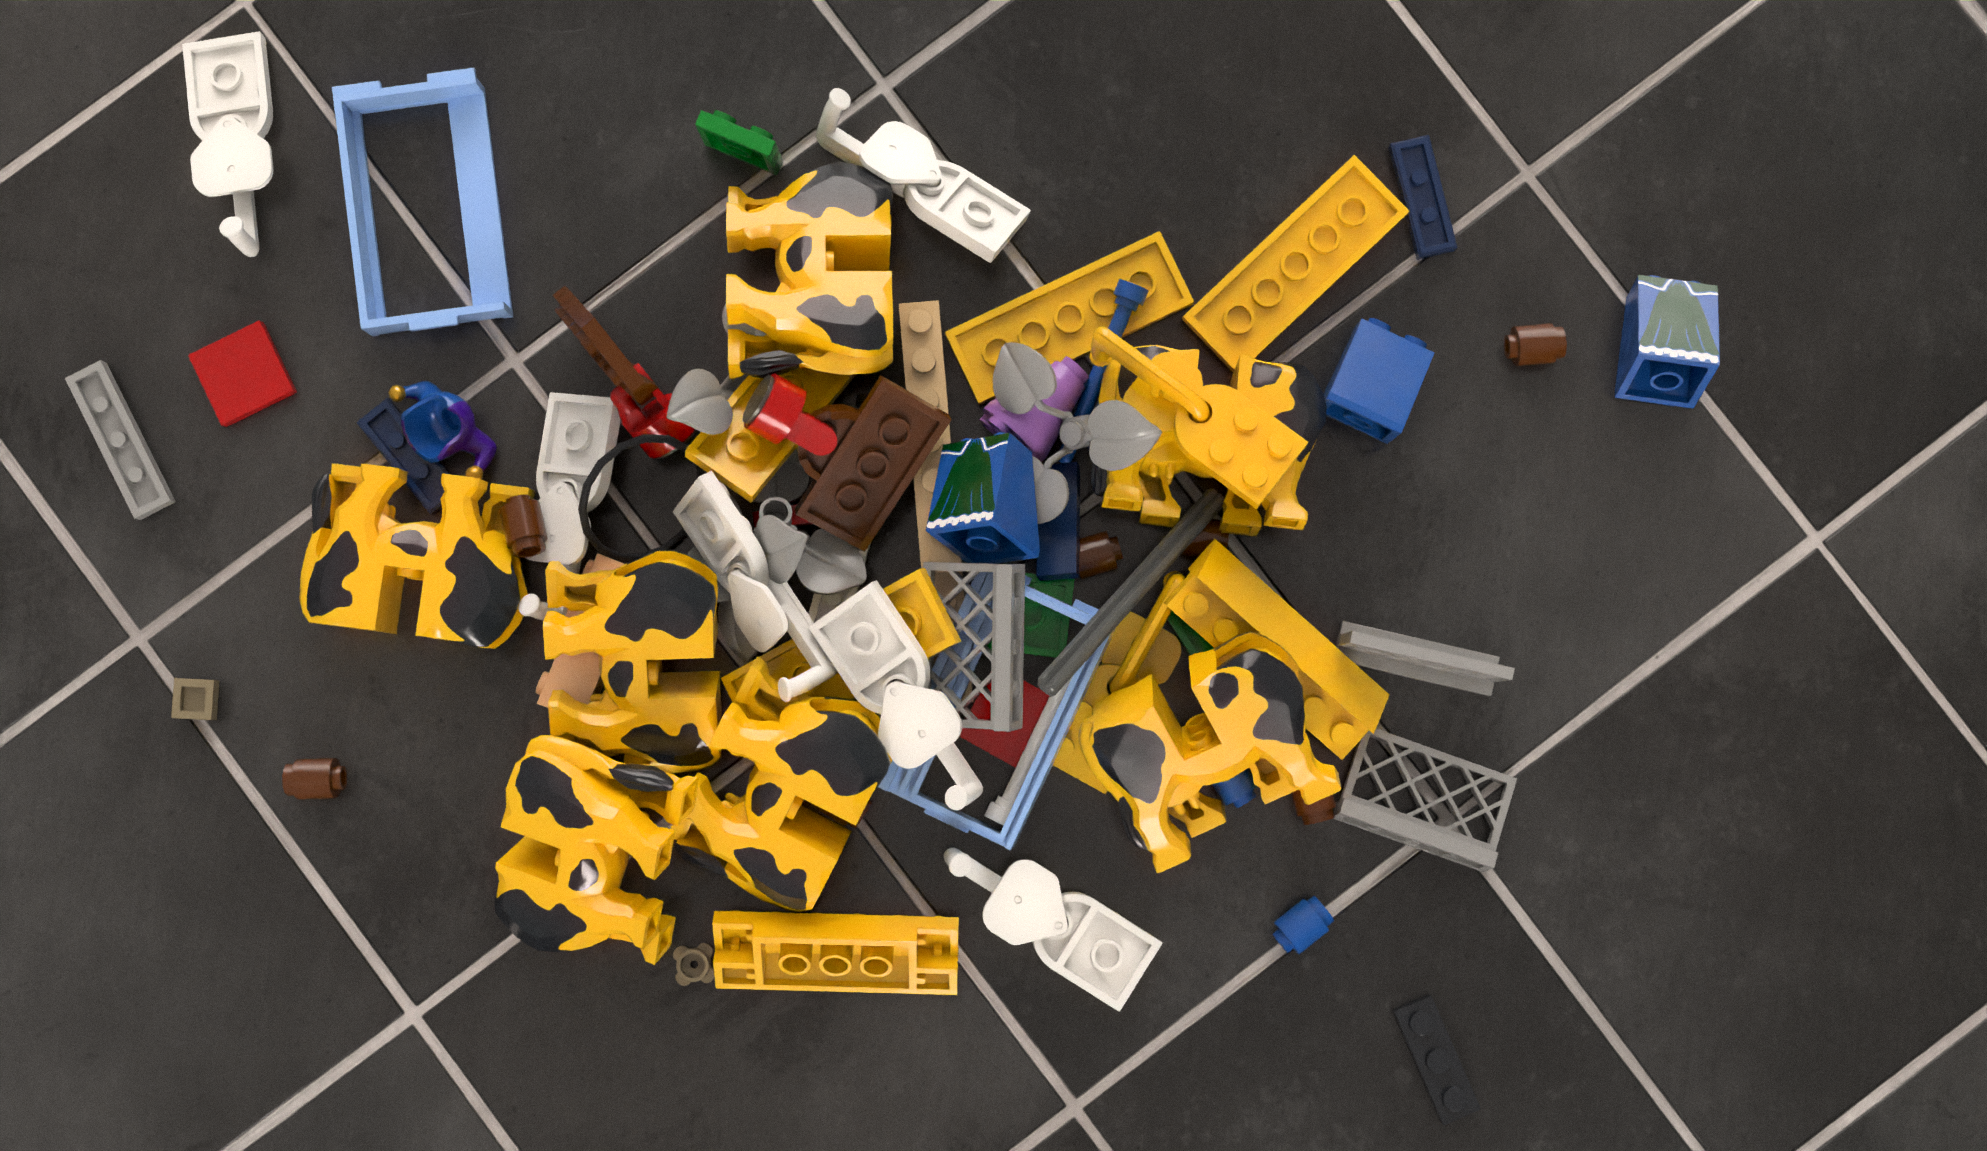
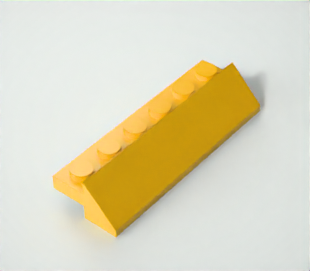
[1163,539,1390,760]
[712,910,959,995]

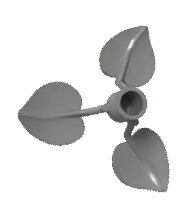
[666,304,801,465]
[993,342,1162,524]
[688,460,867,603]
[718,493,810,663]

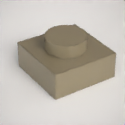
[171,678,220,720]

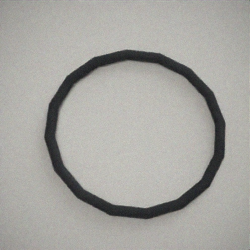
[578,434,705,561]

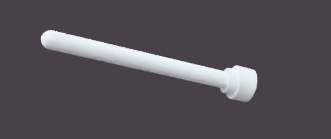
[984,676,1073,826]

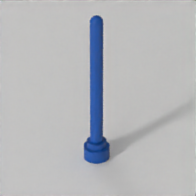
[1059,279,1149,463]

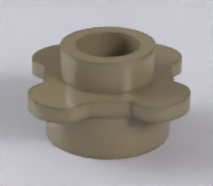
[673,943,715,986]

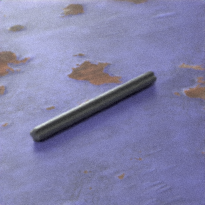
[1037,488,1225,696]

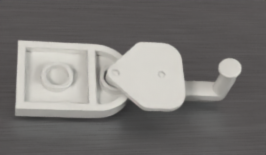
[182,31,273,257]
[816,88,1031,263]
[518,392,620,620]
[673,471,837,702]
[808,580,983,810]
[944,848,1162,1012]

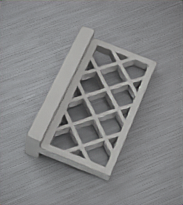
[923,562,1025,732]
[1335,621,1515,696]
[1333,728,1517,872]

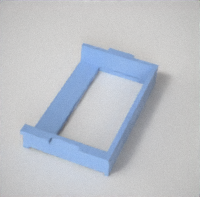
[332,68,513,337]
[878,563,1116,850]

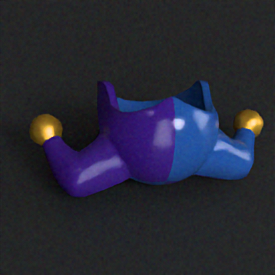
[389,380,497,479]

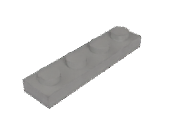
[65,360,176,520]

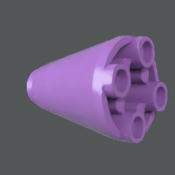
[979,356,1089,462]

